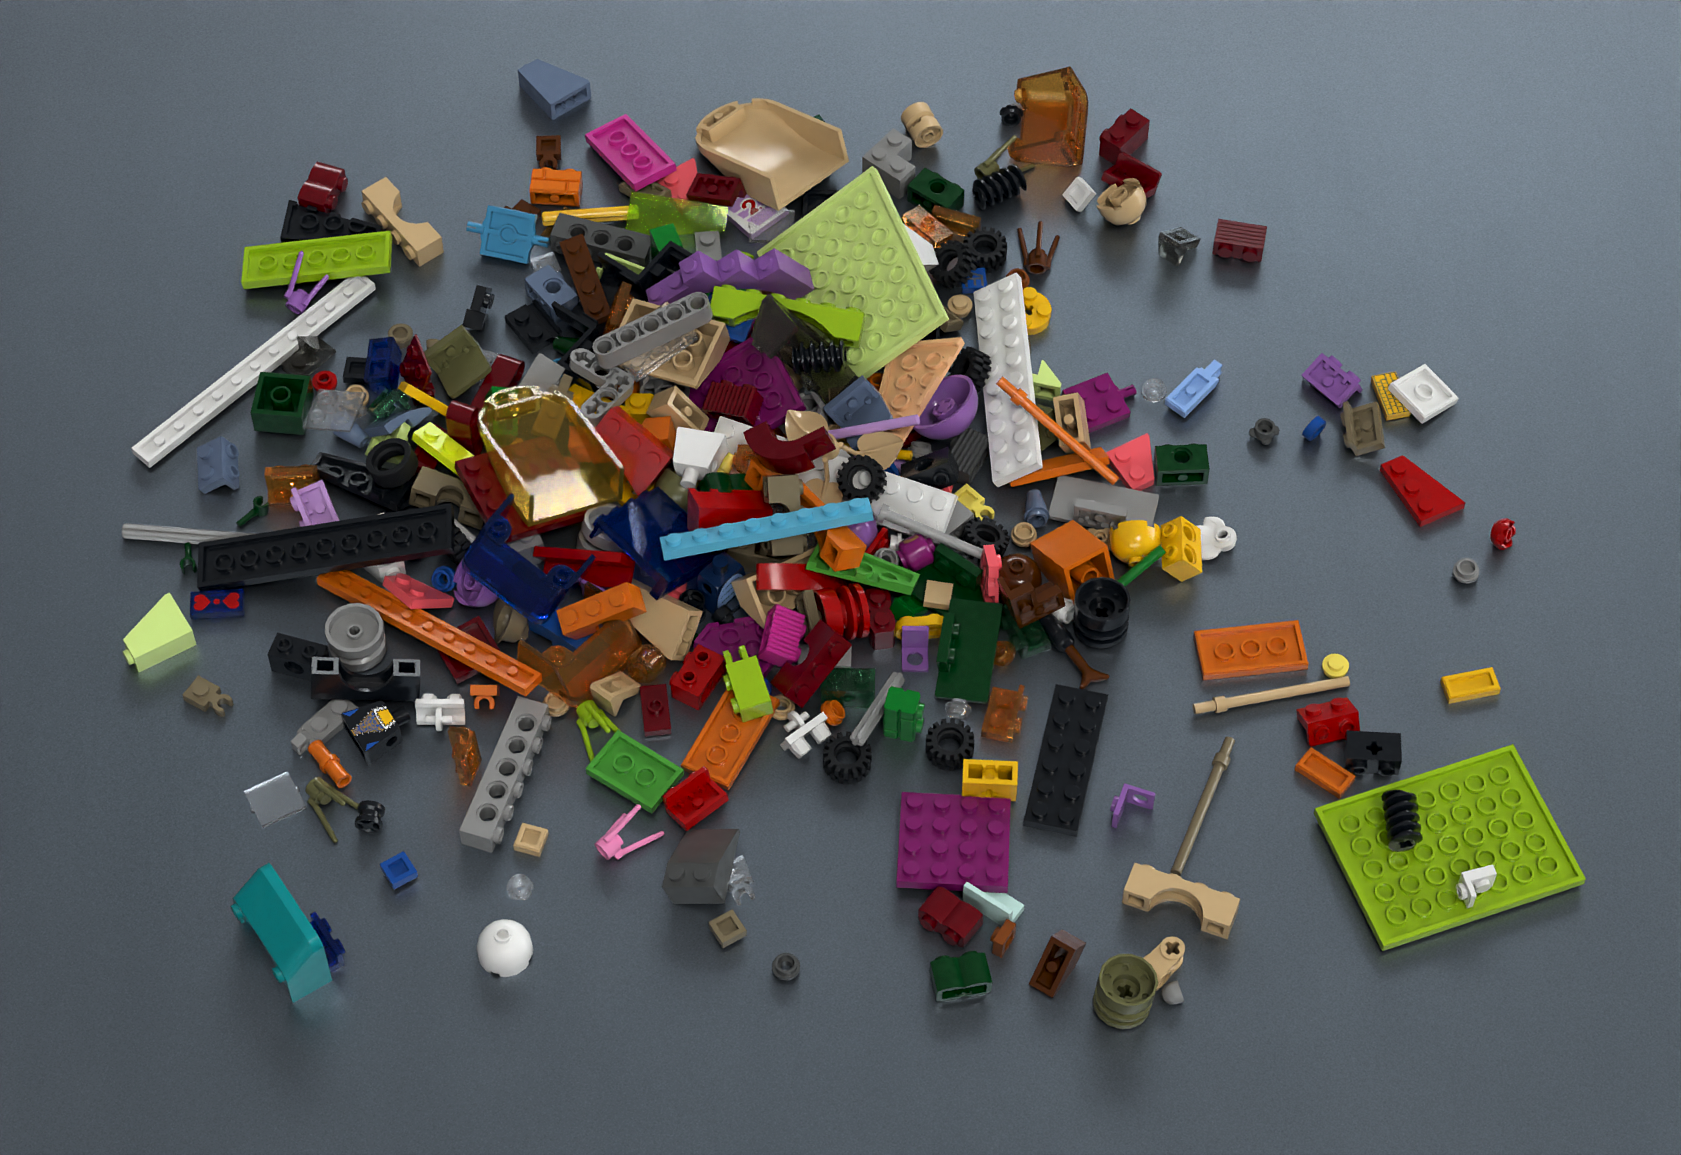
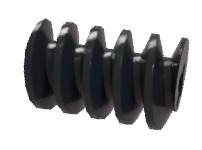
[972,164,1027,210]
[792,340,847,374]
[1381,790,1423,852]

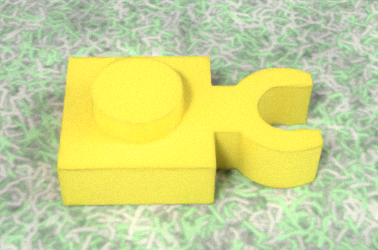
[954,483,995,521]

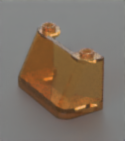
[1008,66,1088,167]

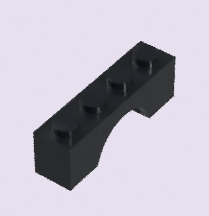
[311,657,420,702]

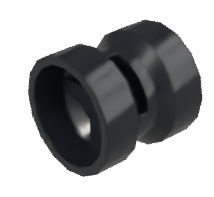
[679,589,706,624]

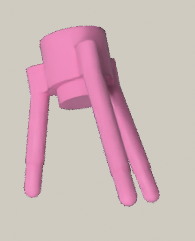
[594,804,665,860]

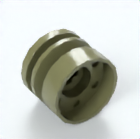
[1092,954,1158,1029]

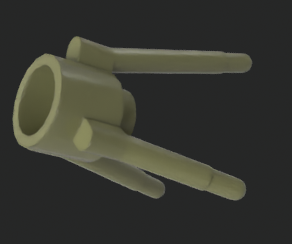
[974,135,1035,179]
[305,777,358,843]

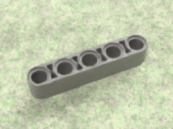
[592,292,713,369]

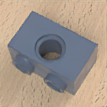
[524,264,579,324]

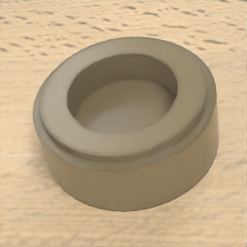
[388,323,414,349]

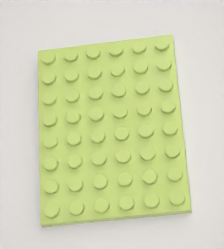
[757,166,949,404]

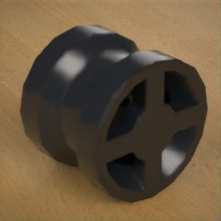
[355,800,385,833]

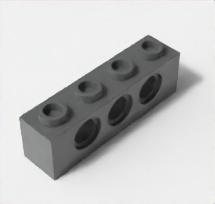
[550,213,651,267]

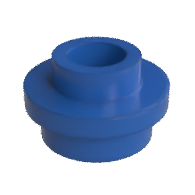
[431,566,457,592]

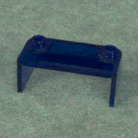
[462,493,596,624]

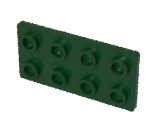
[898,543,1001,617]
[935,598,1003,704]

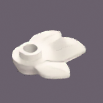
[1197,517,1237,560]

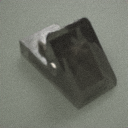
[1158,227,1201,266]
[281,336,336,376]

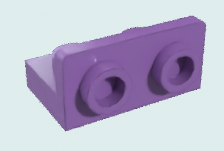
[1302,353,1363,408]

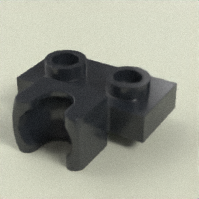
[462,285,495,332]

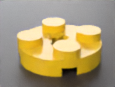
[1023,287,1052,335]

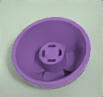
[913,375,978,440]

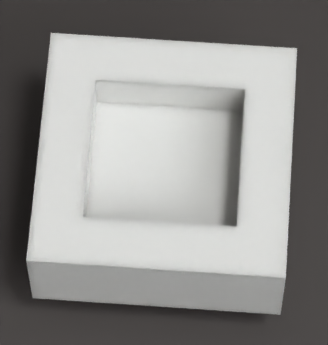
[1062,177,1096,212]

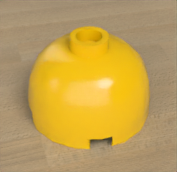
[1109,520,1161,567]

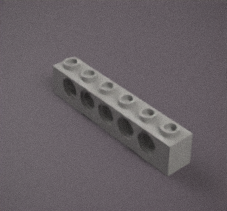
[459,696,552,853]

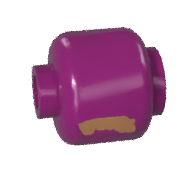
[896,533,935,572]

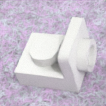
[1456,865,1497,908]

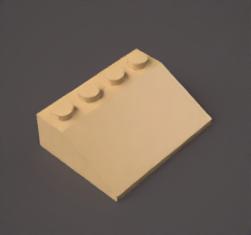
[607,298,730,389]

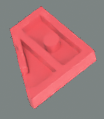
[382,573,455,609]

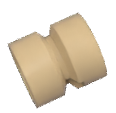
[901,102,943,148]

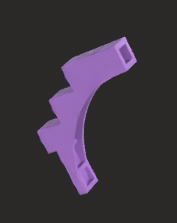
[646,248,814,306]

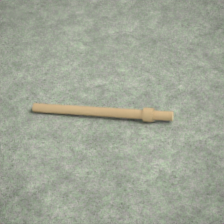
[1193,676,1350,714]

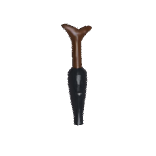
[1039,613,1110,689]

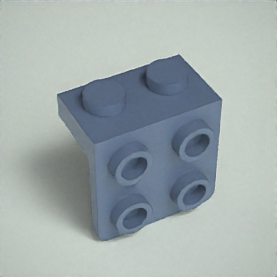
[823,375,893,451]

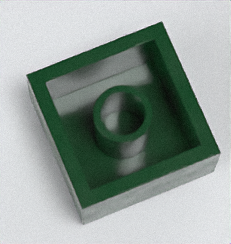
[250,372,314,435]

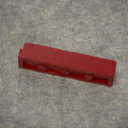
[533,546,636,588]

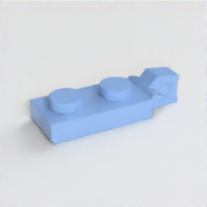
[1165,359,1222,418]

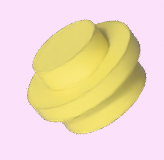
[1322,654,1349,679]

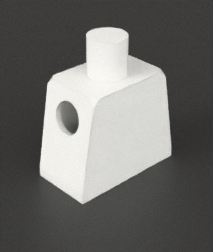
[673,427,729,489]

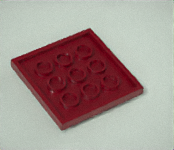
[454,437,591,546]

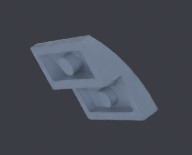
[364,407,432,437]

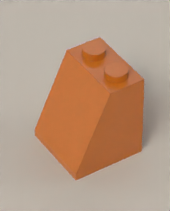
[1030,520,1115,604]

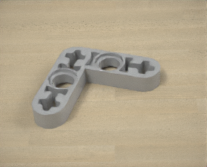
[569,348,634,427]

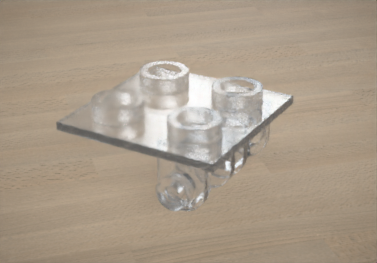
[302,389,367,432]

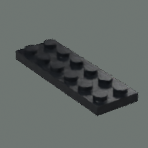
[1023,684,1108,837]

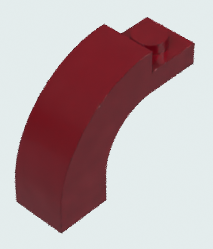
[743,421,836,474]

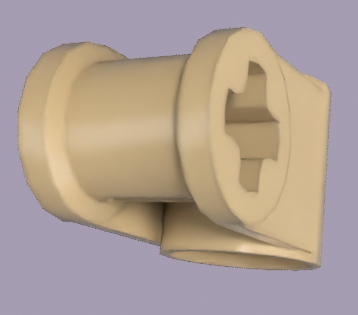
[1143,936,1185,991]

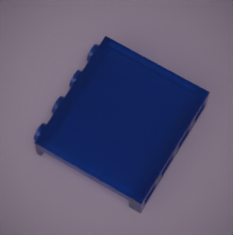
[589,487,725,600]

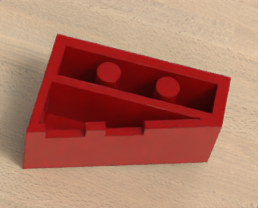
[595,405,674,498]
[687,488,773,531]

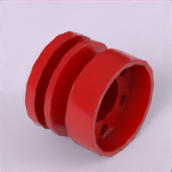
[813,583,870,640]

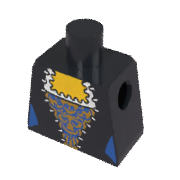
[341,701,411,766]

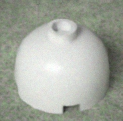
[477,919,533,977]

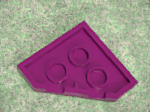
[693,616,775,679]

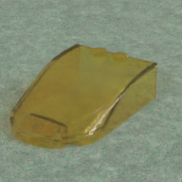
[478,385,625,527]

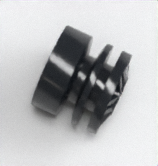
[1073,577,1131,649]

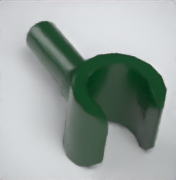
[236,496,269,527]
[180,542,197,574]

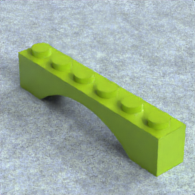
[710,284,865,349]

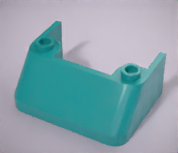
[230,863,332,1003]

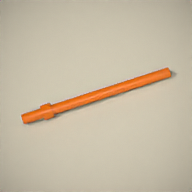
[996,376,1119,485]

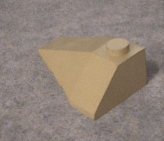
[731,545,817,629]

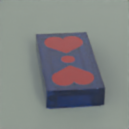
[190,589,245,619]

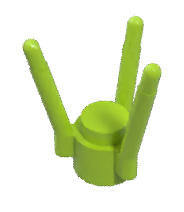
[576,700,621,762]

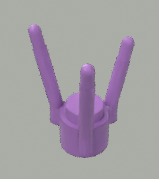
[284,251,329,315]

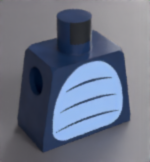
[696,552,746,615]

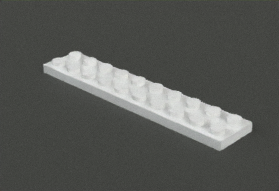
[973,272,1043,487]
[714,416,958,545]

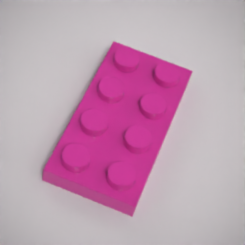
[585,114,677,192]

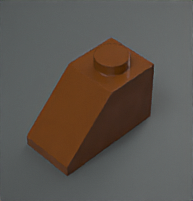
[1029,929,1086,998]

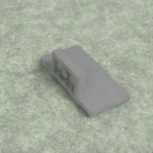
[1049,475,1159,530]

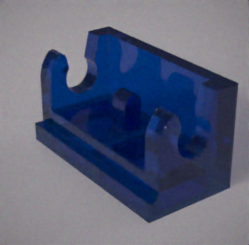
[364,337,402,394]

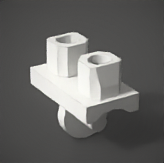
[415,694,466,731]
[780,711,831,759]

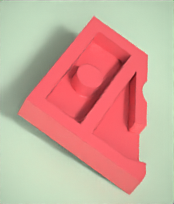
[655,158,702,216]
[1106,433,1154,491]
[979,544,1002,603]

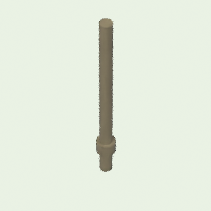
[1171,736,1235,876]

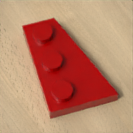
[1380,455,1466,527]

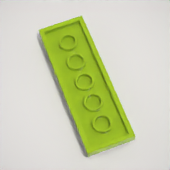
[241,231,392,289]

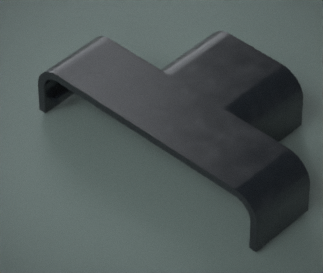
[551,241,692,397]

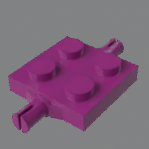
[1062,372,1137,433]

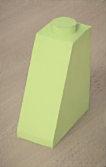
[122,592,197,673]

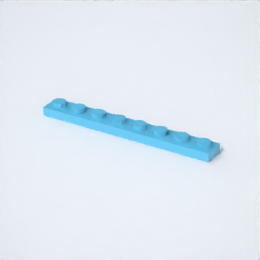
[660,497,874,561]

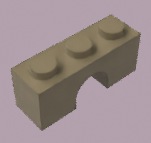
[409,466,485,530]
[762,474,807,556]

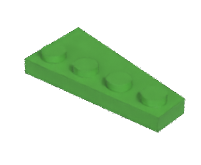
[805,544,920,595]

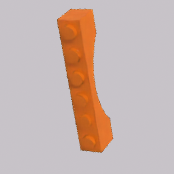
[744,458,867,572]

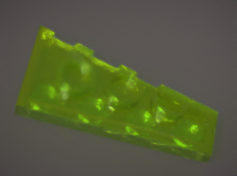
[626,191,729,236]

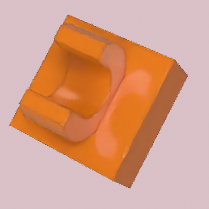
[470,685,500,709]

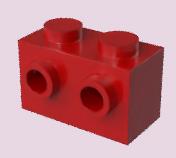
[669,644,726,711]

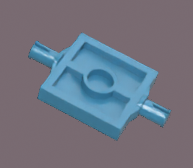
[466,205,550,264]

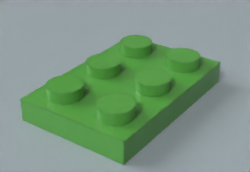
[586,730,684,814]

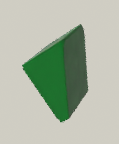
[891,594,929,621]

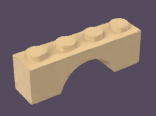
[361,177,444,267]
[1122,863,1240,939]

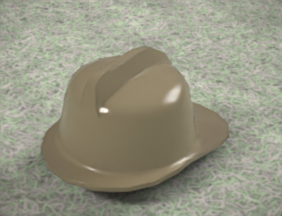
[493,589,529,644]

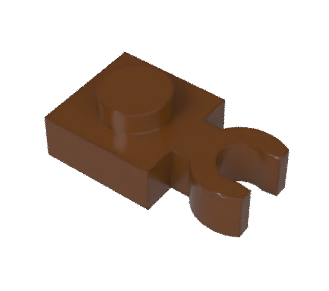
[536,135,561,170]

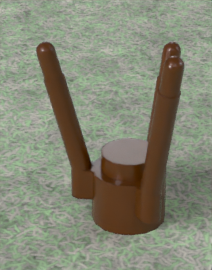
[1017,221,1060,275]

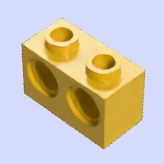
[1161,516,1202,582]

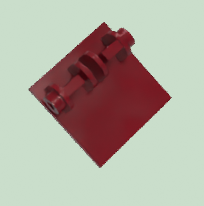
[399,334,436,406]

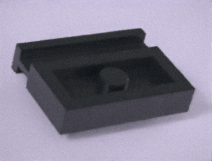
[505,299,563,354]

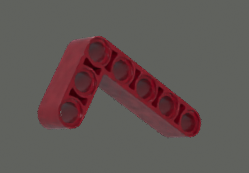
[446,354,525,456]

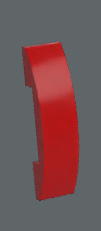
[756,563,851,592]

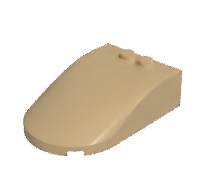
[695,98,849,211]

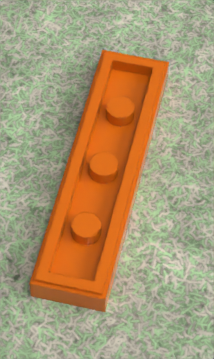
[1009,447,1110,487]

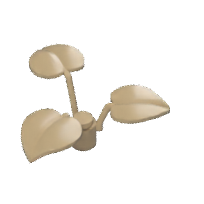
[785,410,903,505]

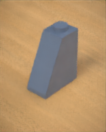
[518,59,591,120]

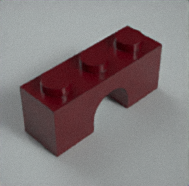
[770,619,852,708]

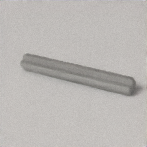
[850,672,905,746]

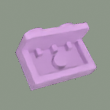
[290,480,340,527]

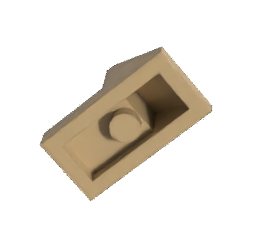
[590,671,641,717]

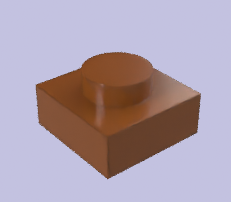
[990,919,1016,958]

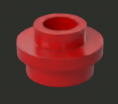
[312,371,338,395]

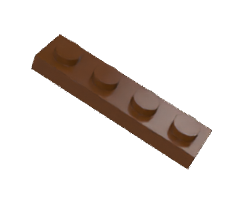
[559,234,614,324]

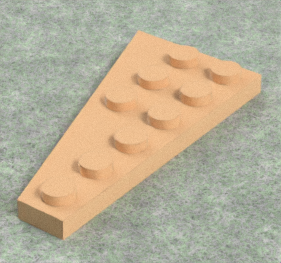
[879,337,965,443]

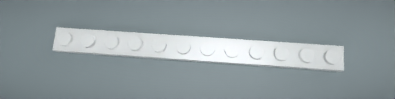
[131,276,376,468]

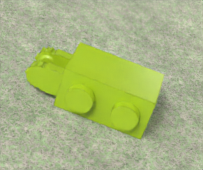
[723,645,774,722]

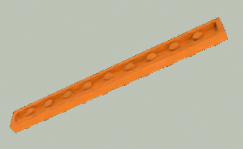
[316,570,542,697]

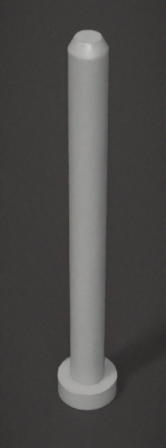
[877,503,983,559]

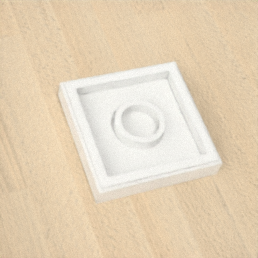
[1388,364,1459,424]

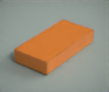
[1295,747,1356,799]

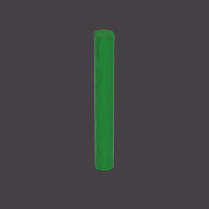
[1116,545,1166,587]

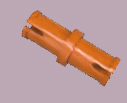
[308,740,352,788]

